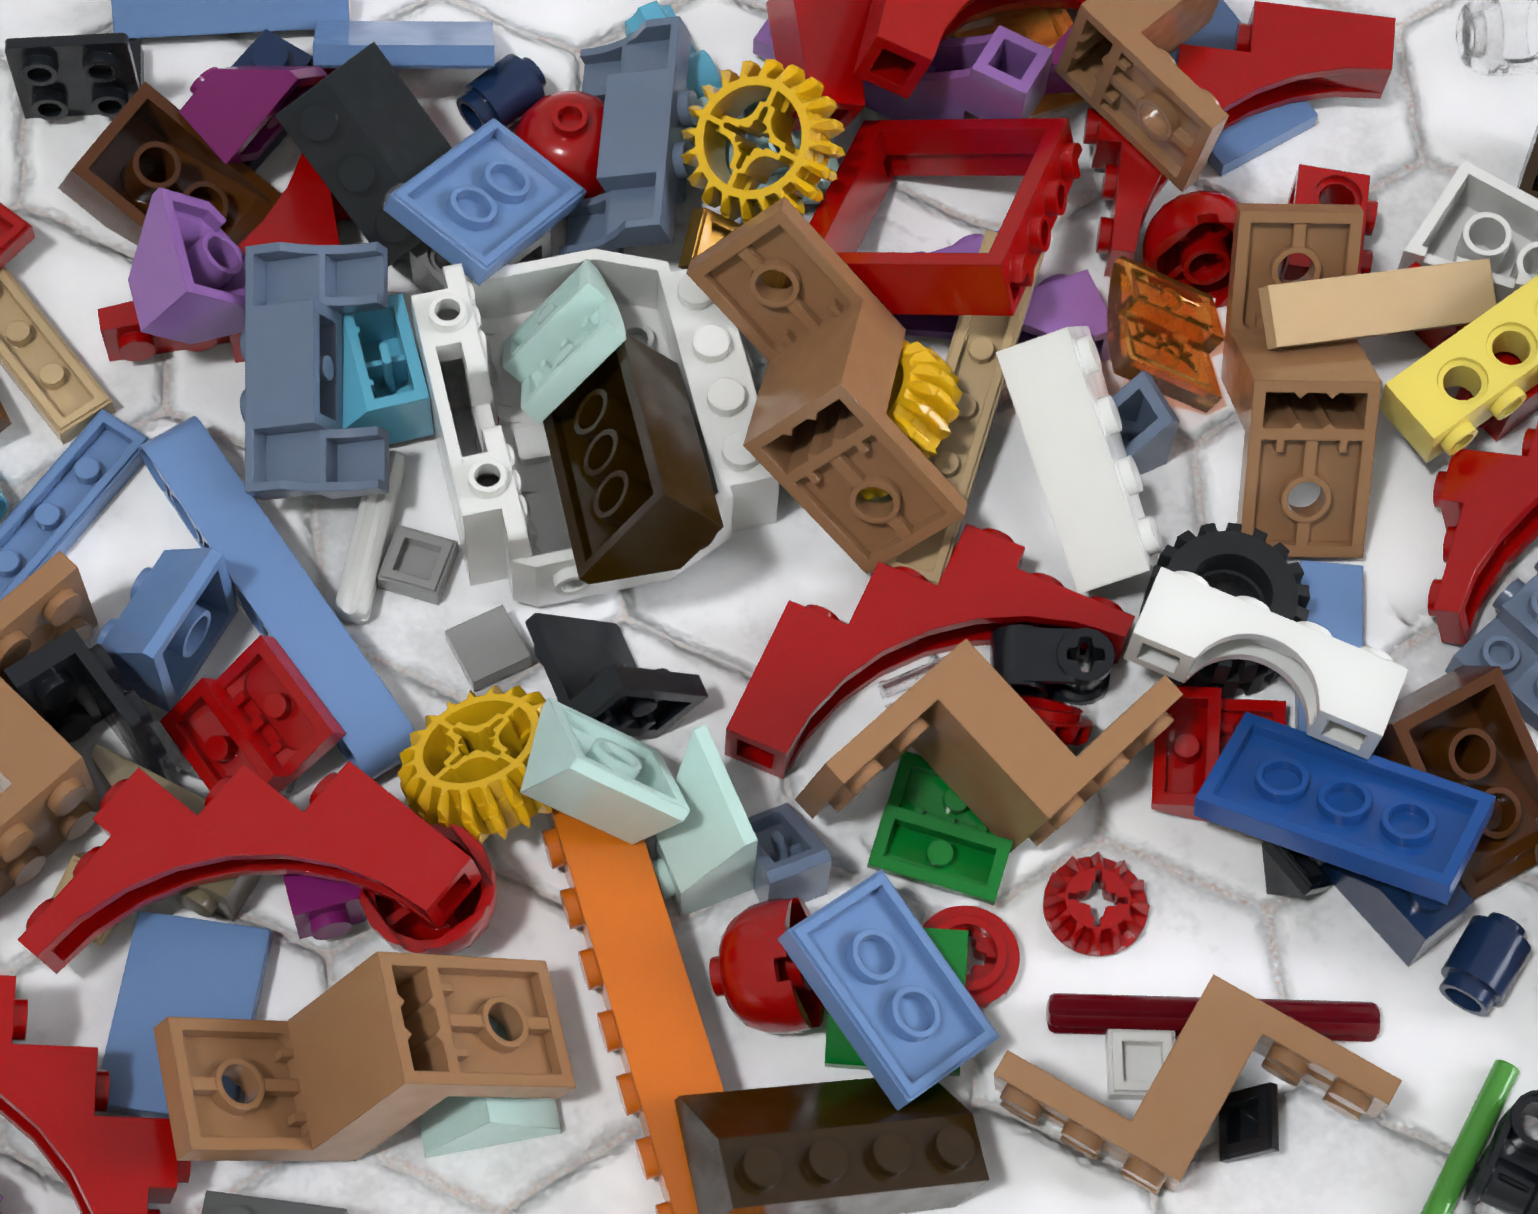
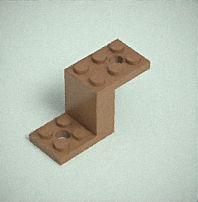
[1055,0,1229,192]
[686,196,967,574]
[1221,203,1382,558]
[0,551,101,898]
[795,639,1183,853]
[153,951,576,1161]
[993,974,1402,1195]

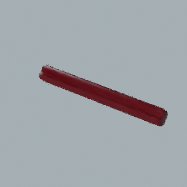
[1046,993,1381,1042]

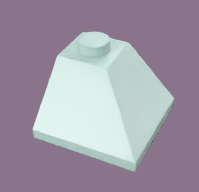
[651,724,758,917]

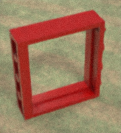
[809,118,1082,316]

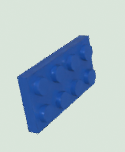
[1194,712,1496,905]

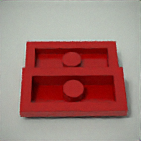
[159,635,346,792]
[1151,686,1286,823]

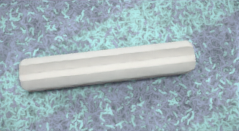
[334,450,406,624]

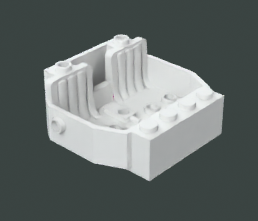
[411,249,779,607]

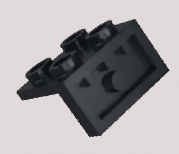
[5,33,144,120]
[525,613,709,738]
[4,628,167,779]

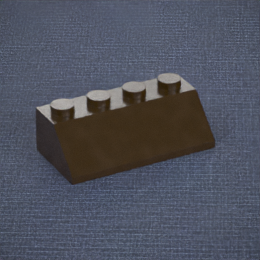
[543,333,724,584]
[674,1078,989,1214]

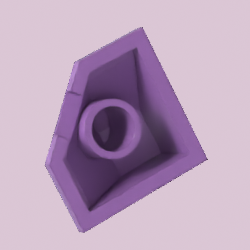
[128,187,245,344]

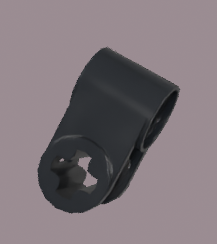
[990,624,1115,706]
[1463,1090,1538,1214]

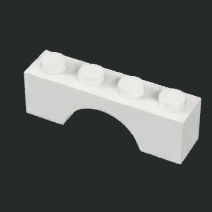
[1123,567,1409,760]

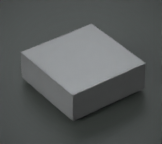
[377,525,459,605]
[445,604,532,692]

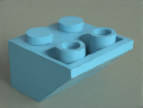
[342,293,434,444]

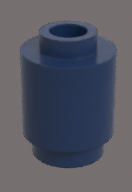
[456,54,546,132]
[1439,912,1531,1016]

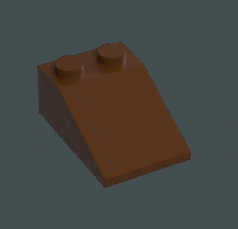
[58,81,282,246]
[1372,665,1538,899]

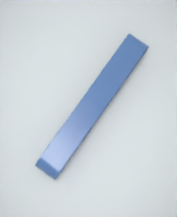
[138,416,415,780]

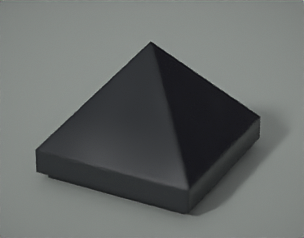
[1262,841,1333,896]
[1219,1082,1279,1163]

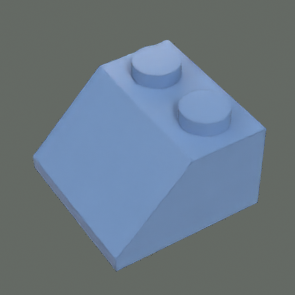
[96,548,239,712]

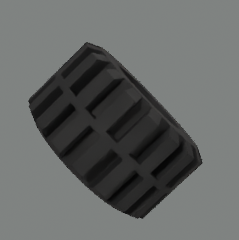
[1139,522,1310,699]

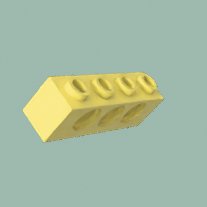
[1379,275,1538,463]

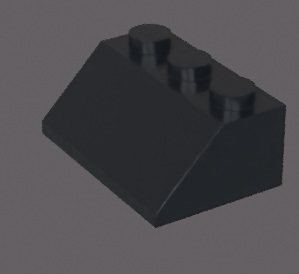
[274,42,452,267]

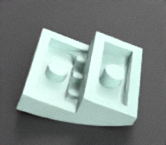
[502,259,626,424]

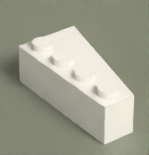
[1398,159,1538,304]
[996,326,1163,594]

